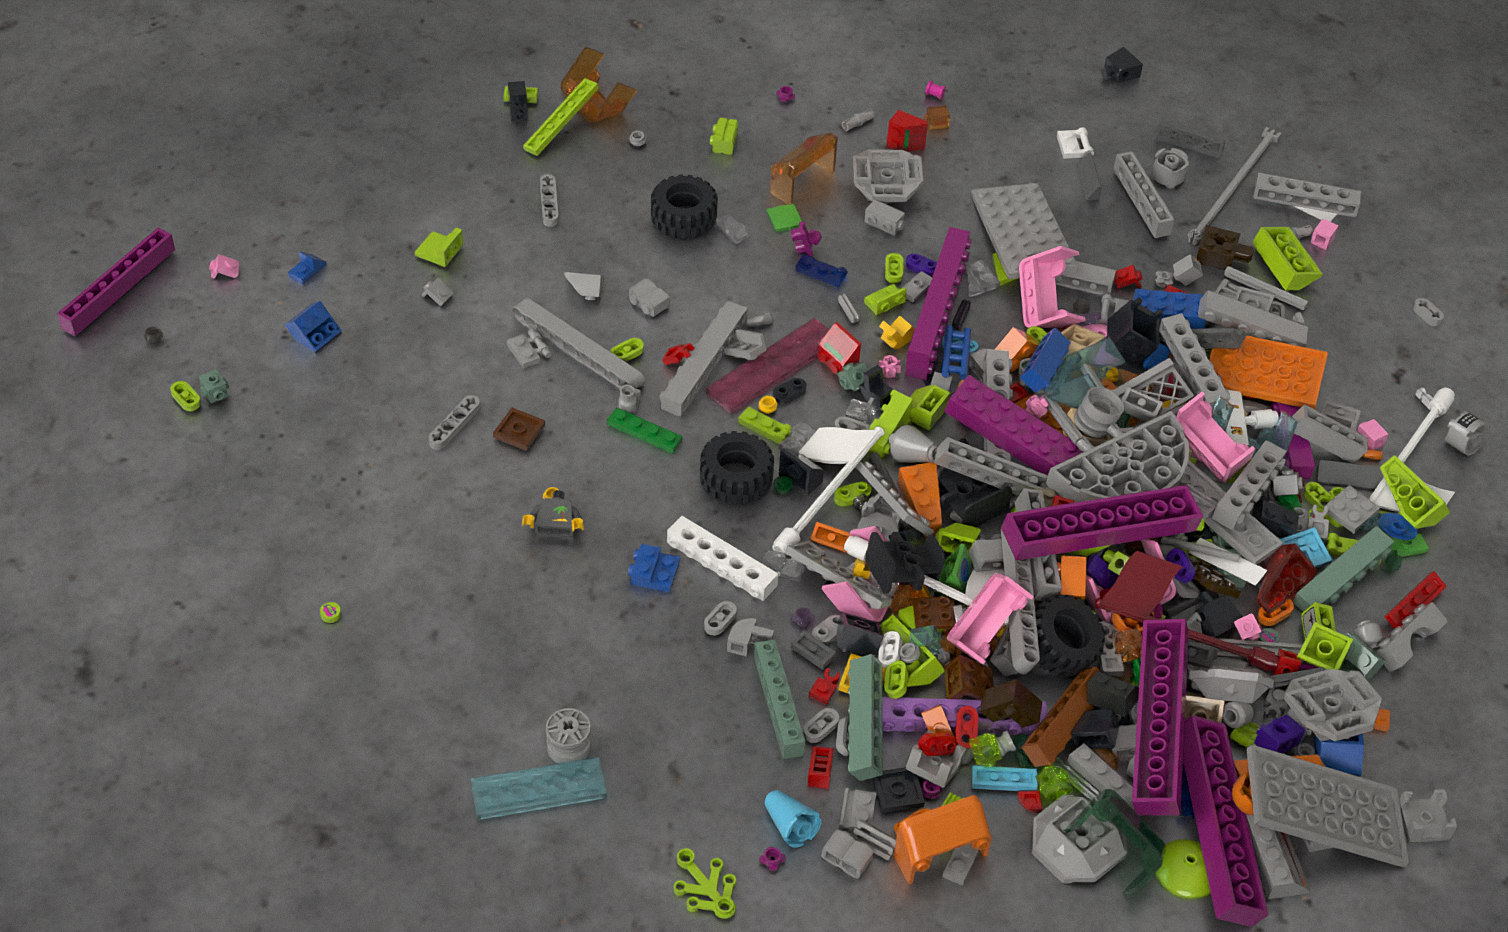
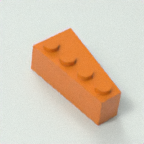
[897,462,942,539]

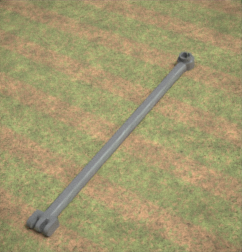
[1187,127,1282,245]

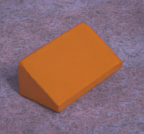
[810,522,850,553]

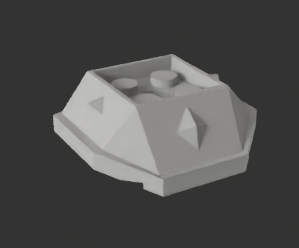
[852,150,924,205]
[1187,656,1274,703]
[1284,669,1382,741]
[1032,794,1127,884]

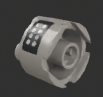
[1445,410,1490,456]

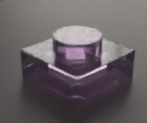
[1078,312,1102,325]

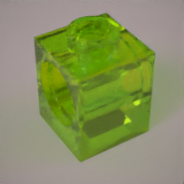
[969,733,1002,768]

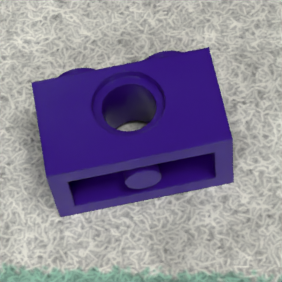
[1254,714,1305,754]

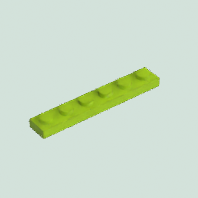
[523,78,599,156]

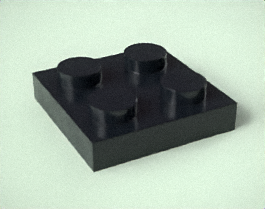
[873,767,925,813]

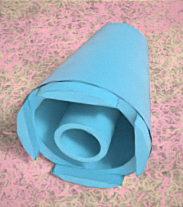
[764,790,822,848]

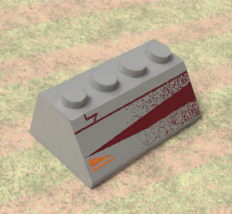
[1246,814,1310,899]

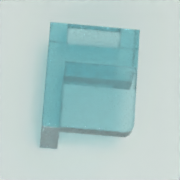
[910,625,942,655]

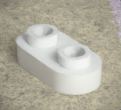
[878,631,902,668]

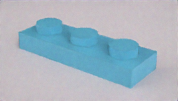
[971,766,1038,791]

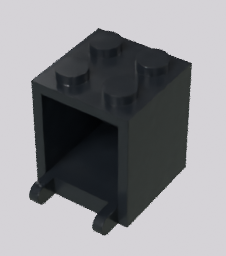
[1106,297,1163,367]

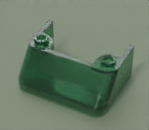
[1064,789,1166,895]

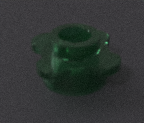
[1384,550,1402,573]

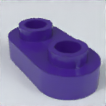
[906,253,937,277]
[1166,548,1195,583]

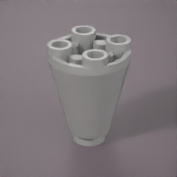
[889,425,939,463]

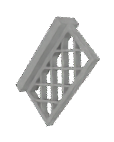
[1113,358,1194,428]

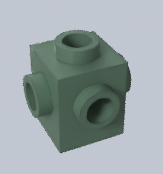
[837,362,867,391]
[199,369,229,403]

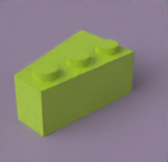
[867,390,913,459]

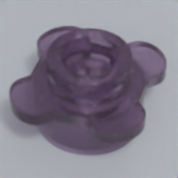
[791,607,815,629]

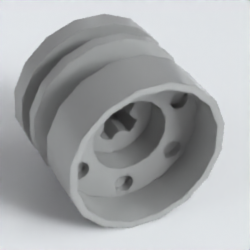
[1074,387,1124,438]
[546,708,591,766]

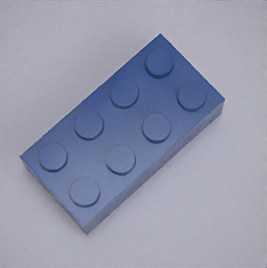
[1134,289,1206,329]

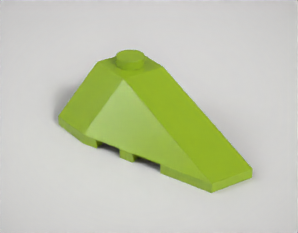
[1380,455,1450,529]
[880,614,945,687]

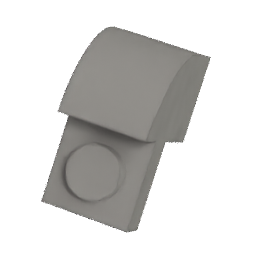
[727,618,774,657]

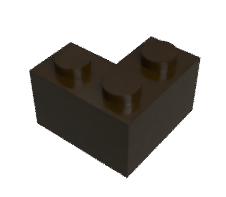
[980,679,1043,728]

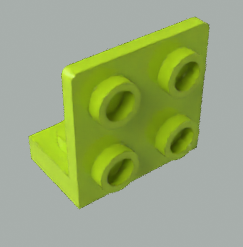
[415,227,464,267]

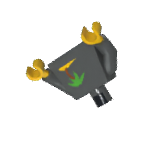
[522,490,584,537]

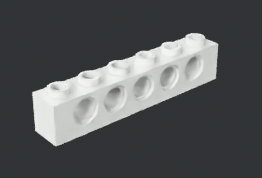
[667,516,778,601]

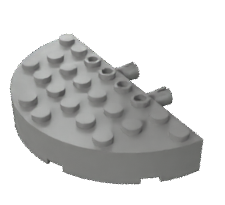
[1046,411,1189,503]

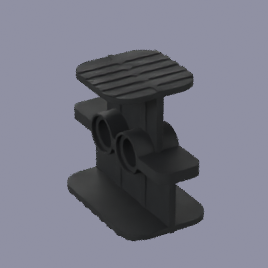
[938,467,1012,527]
[865,532,945,594]

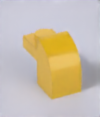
[879,316,915,349]

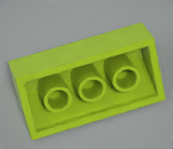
[1252,227,1323,291]

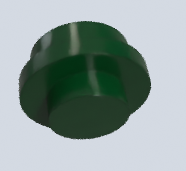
[773,476,793,494]

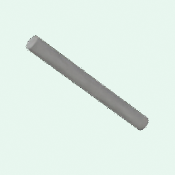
[1161,536,1240,562]

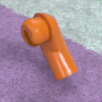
[1362,443,1383,460]

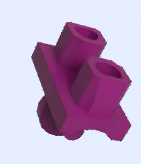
[791,221,822,257]

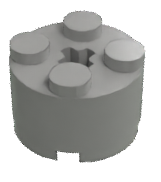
[1151,148,1189,188]

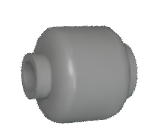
[1354,620,1384,651]
[1222,701,1254,728]

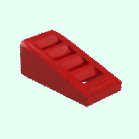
[808,746,834,789]

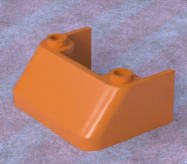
[894,795,992,885]

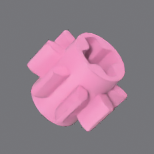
[878,355,901,378]
[1025,395,1049,418]

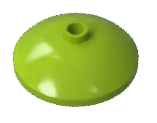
[1154,839,1211,899]

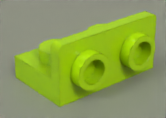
[864,284,907,315]

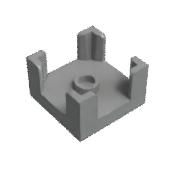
[850,502,902,541]
[905,730,967,788]
[1399,789,1457,843]

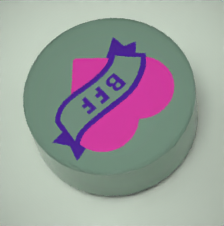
[1258,628,1280,643]

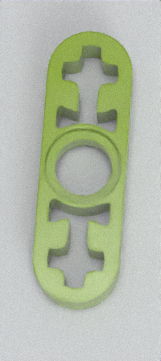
[1303,482,1343,527]

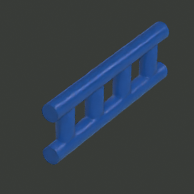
[942,325,971,380]

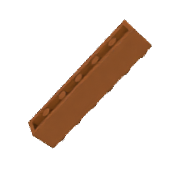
[1022,667,1100,767]

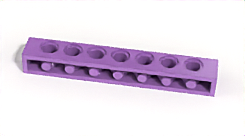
[882,697,1047,735]

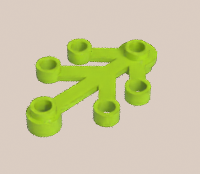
[674,848,736,919]

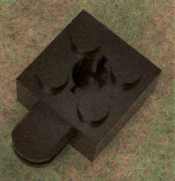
[1197,225,1254,270]

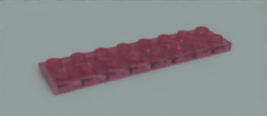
[706,318,829,414]

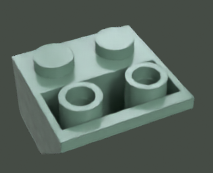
[1340,633,1386,681]

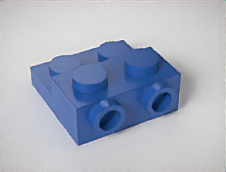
[628,544,680,592]

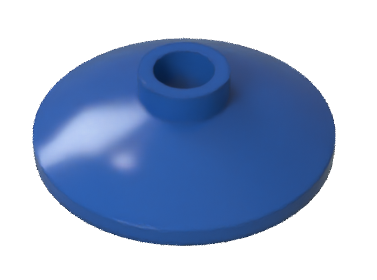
[1379,513,1418,540]

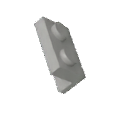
[725,329,767,360]

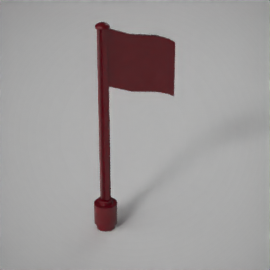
[1095,551,1279,672]

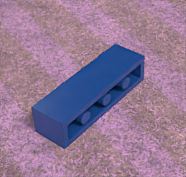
[1020,328,1071,393]

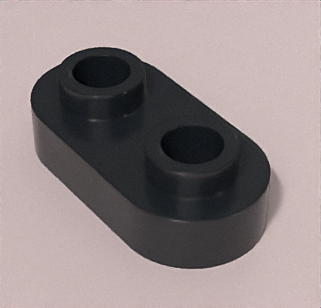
[773,378,807,404]

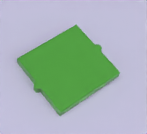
[766,204,802,232]

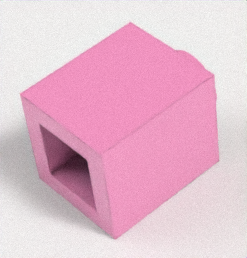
[1310,219,1339,250]
[1357,419,1388,450]

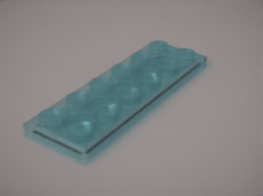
[471,757,607,820]

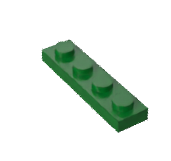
[607,407,683,453]

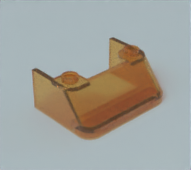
[561,46,637,123]
[770,132,838,204]

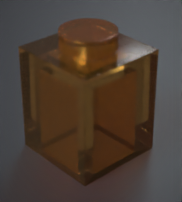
[923,105,950,131]

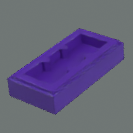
[1086,554,1119,589]

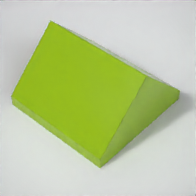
[1297,622,1353,670]

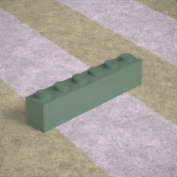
[1293,526,1394,612]
[848,654,883,781]

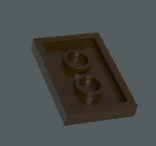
[1188,556,1242,598]

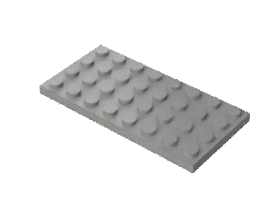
[971,183,1078,279]
[1247,745,1409,868]

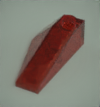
[1256,543,1318,614]

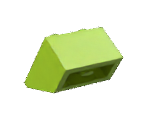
[910,385,950,431]

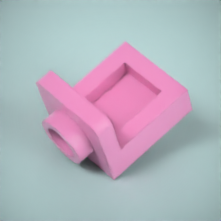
[209,254,239,279]
[1234,614,1263,641]

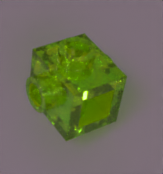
[1035,765,1073,801]

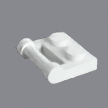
[1057,127,1094,159]

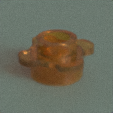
[938,633,957,654]

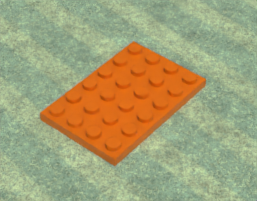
[1209,335,1328,410]

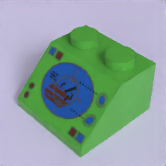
[934,543,973,604]

